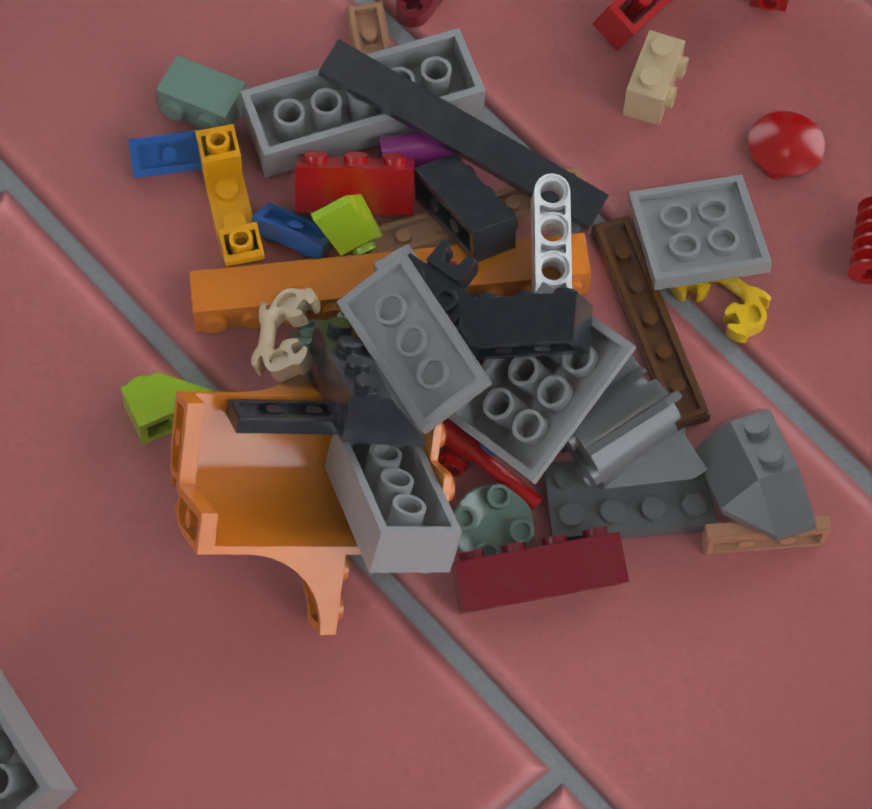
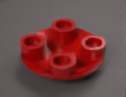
[748,111,825,180]

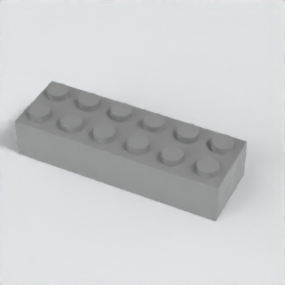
[240,28,485,178]

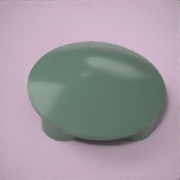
[453,484,534,556]

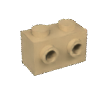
[623,30,689,126]

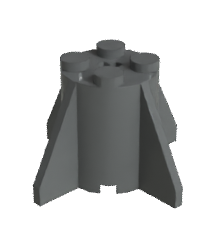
[560,331,707,489]

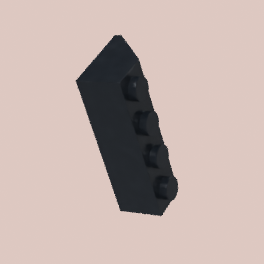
[310,317,425,447]

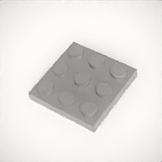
[628,175,772,290]

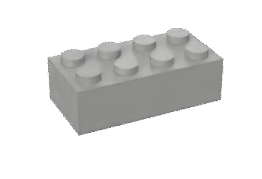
[324,435,462,574]

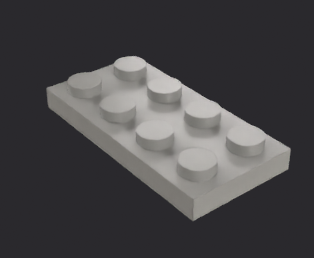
[337,252,493,434]

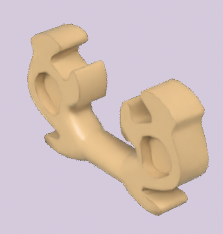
[251,287,321,381]

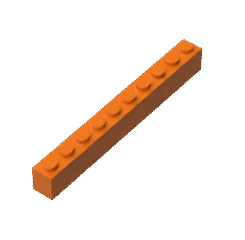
[189,233,591,333]

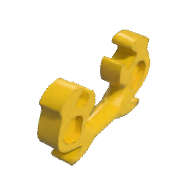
[670,277,771,343]

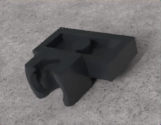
[408,239,479,328]

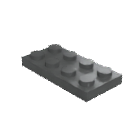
[543,461,717,541]

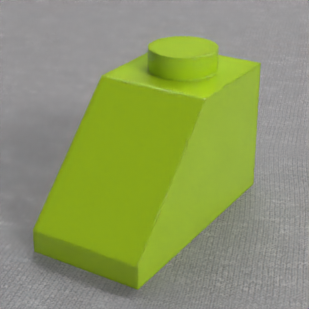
[311,194,383,256]
[120,372,212,445]

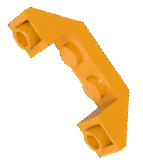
[195,124,265,267]

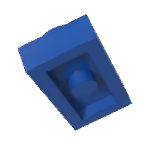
[128,128,205,178]
[251,202,333,259]

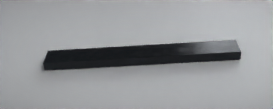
[318,39,609,230]

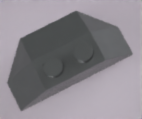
[695,408,817,541]

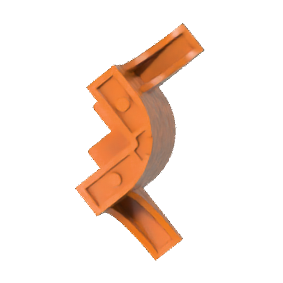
[170,374,455,635]

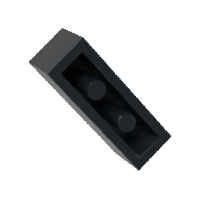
[414,153,518,262]
[458,288,593,360]

